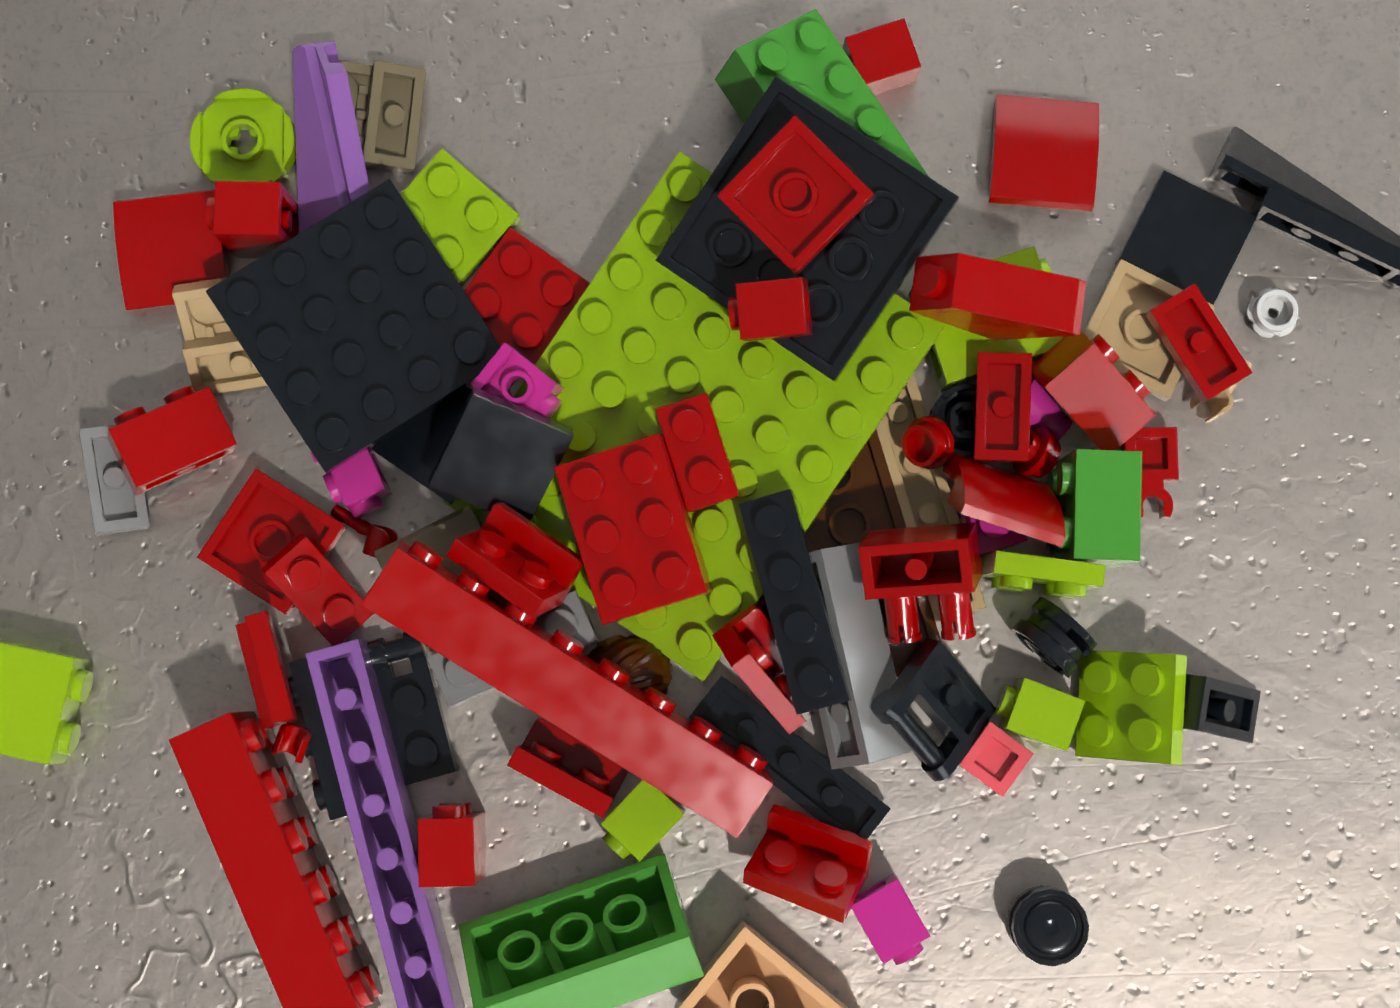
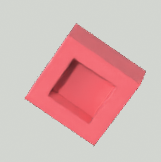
[958,721,1034,797]

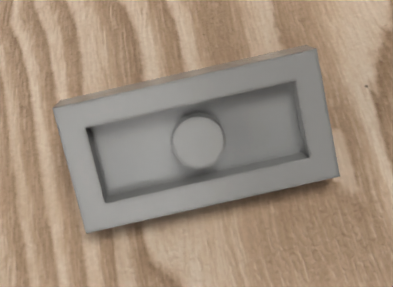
[79,425,150,536]

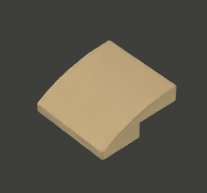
[172,277,267,394]

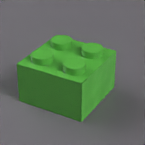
[1046,449,1142,568]

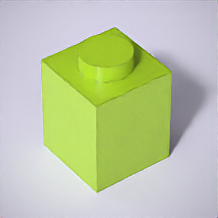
[995,678,1085,752]
[601,780,685,862]

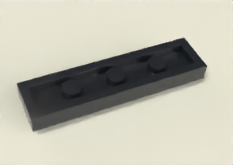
[739,489,851,715]
[689,675,891,840]

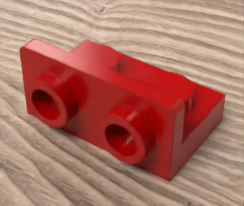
[446,502,584,618]
[712,604,806,735]
[507,718,629,818]
[743,804,872,923]

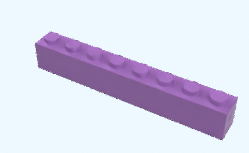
[305,639,465,1008]

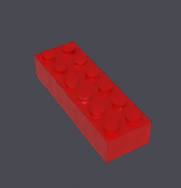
[169,711,383,1008]

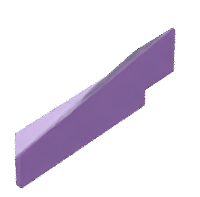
[292,40,370,234]

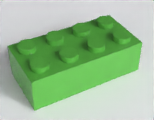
[715,9,929,177]
[458,853,704,1008]

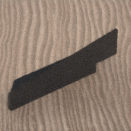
[1209,127,1400,290]

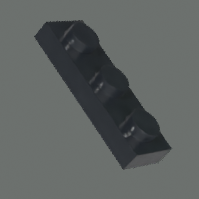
[287,658,347,820]

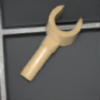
[1190,359,1252,423]

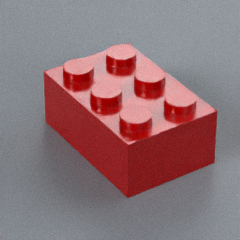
[554,434,713,625]

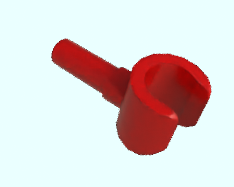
[330,504,398,557]
[271,723,311,764]

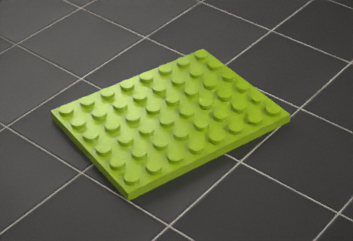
[443,151,945,682]

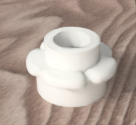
[1247,287,1299,338]

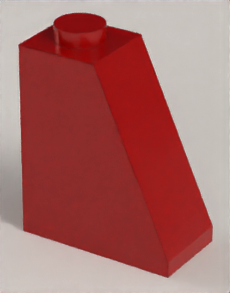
[909,253,1086,340]

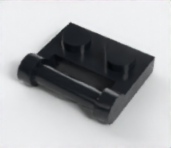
[871,638,996,781]

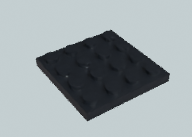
[655,76,959,382]
[206,179,500,474]

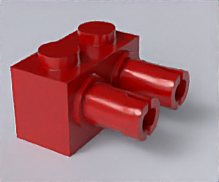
[858,522,983,644]

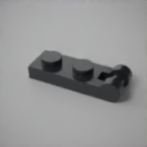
[367,632,458,786]

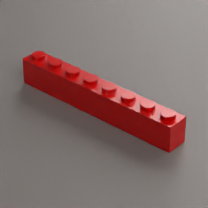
[361,540,774,838]

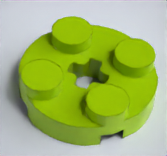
[190,88,296,185]

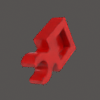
[1121,427,1179,518]

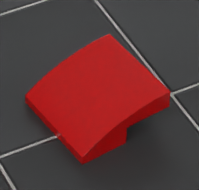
[988,94,1099,212]
[113,189,230,310]
[942,452,1066,547]
[235,611,298,729]

